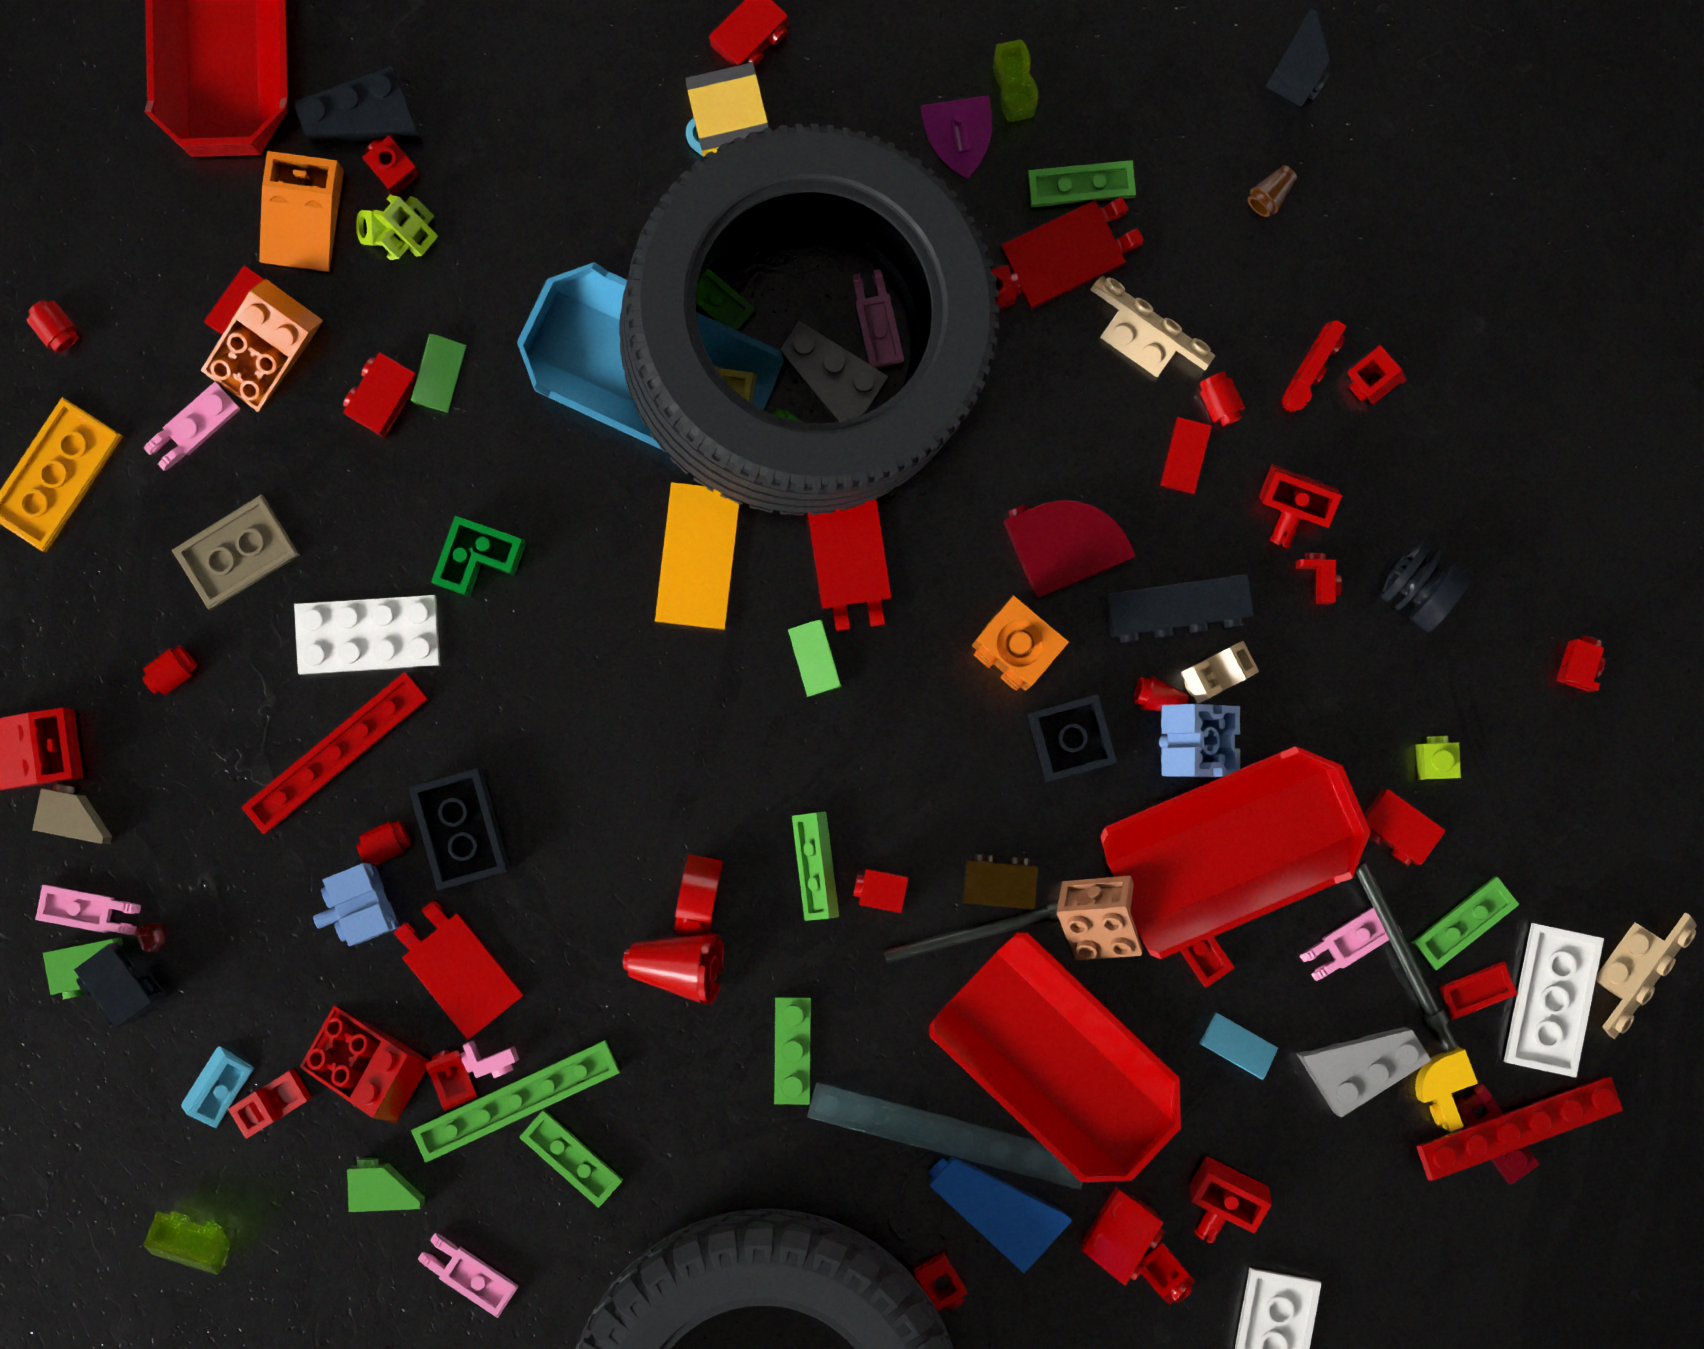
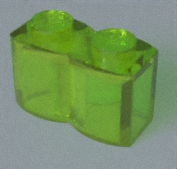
[993,39,1038,122]

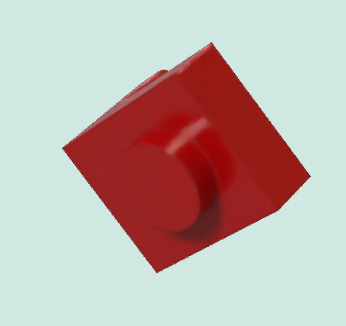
[1296,553,1342,605]
[425,1050,478,1111]

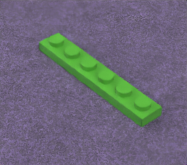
[411,1040,620,1163]

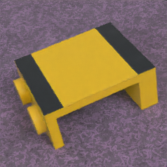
[685,62,769,157]

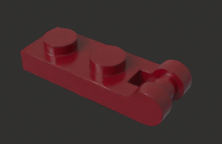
[1455,1083,1540,1185]

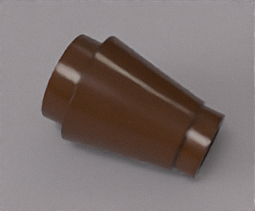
[1248,165,1297,217]

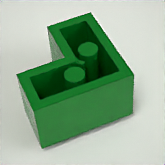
[431,516,526,597]

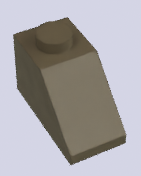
[32,783,112,844]

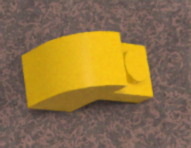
[1415,1047,1478,1132]

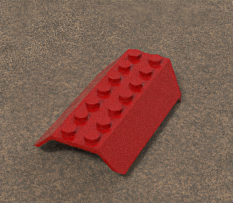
[144,0,288,157]
[1100,746,1371,959]
[929,933,1181,1182]

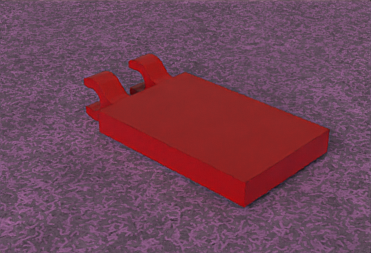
[1001,197,1144,309]
[808,499,891,632]
[394,900,524,1040]

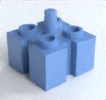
[1159,704,1240,777]
[313,863,400,946]

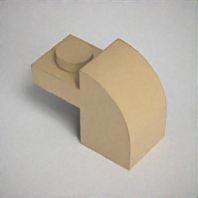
[1182,641,1259,704]

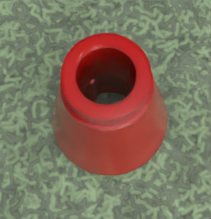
[1133,676,1188,711]

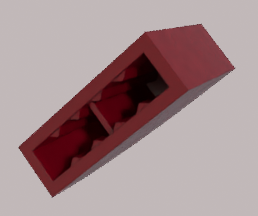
[1004,500,1136,600]

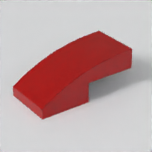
[228,1068,312,1139]

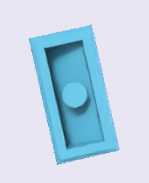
[1199,1013,1278,1080]
[181,1046,254,1128]

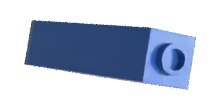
[929,1155,1072,1273]

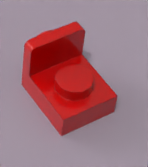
[1141,1243,1196,1304]

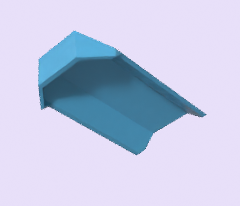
[517,262,784,452]

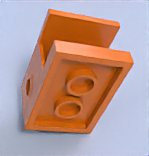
[972,595,1069,691]

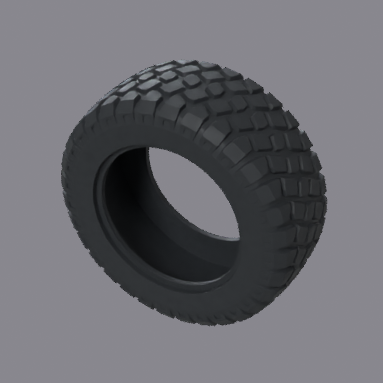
[576,1209,953,1349]

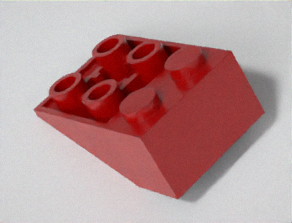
[0,708,84,791]
[300,1005,430,1124]
[1080,1186,1164,1285]

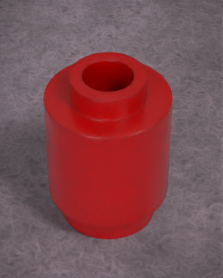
[27,300,79,353]
[1199,372,1245,427]
[142,645,197,696]
[356,820,412,867]

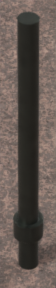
[1356,861,1458,1053]
[884,900,1060,963]

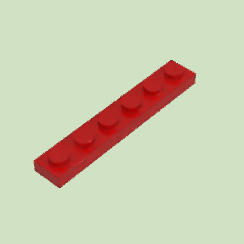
[241,672,429,834]
[1416,1077,1623,1181]

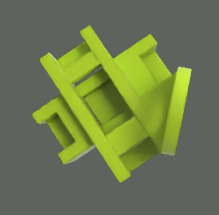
[356,195,438,260]

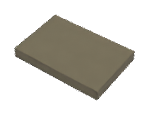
[172,495,300,610]

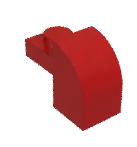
[674,854,723,936]

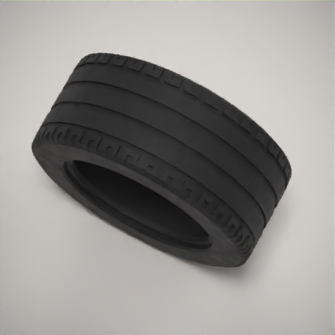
[619,124,999,515]

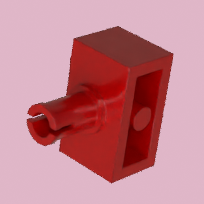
[1259,464,1342,548]
[1189,1156,1272,1243]

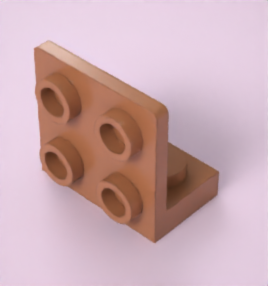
[1057,876,1143,960]

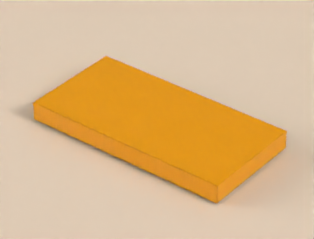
[0,397,123,553]
[655,482,740,630]

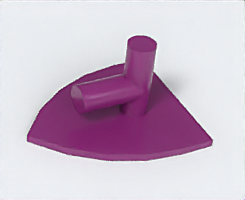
[920,95,992,180]

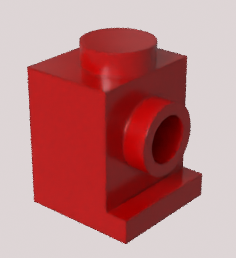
[1347,345,1407,405]
[1556,636,1605,692]
[914,1251,967,1312]

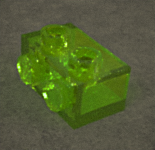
[143,1211,231,1275]

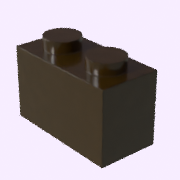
[963,854,1038,909]

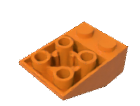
[259,151,344,272]
[201,279,323,412]

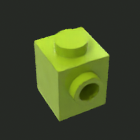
[1415,736,1461,780]

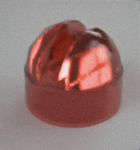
[134,922,166,952]

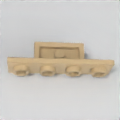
[1090,276,1216,377]
[1595,913,1697,1039]

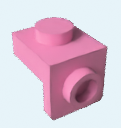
[461,1040,519,1078]

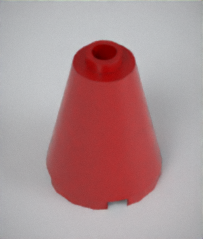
[623,933,724,1005]

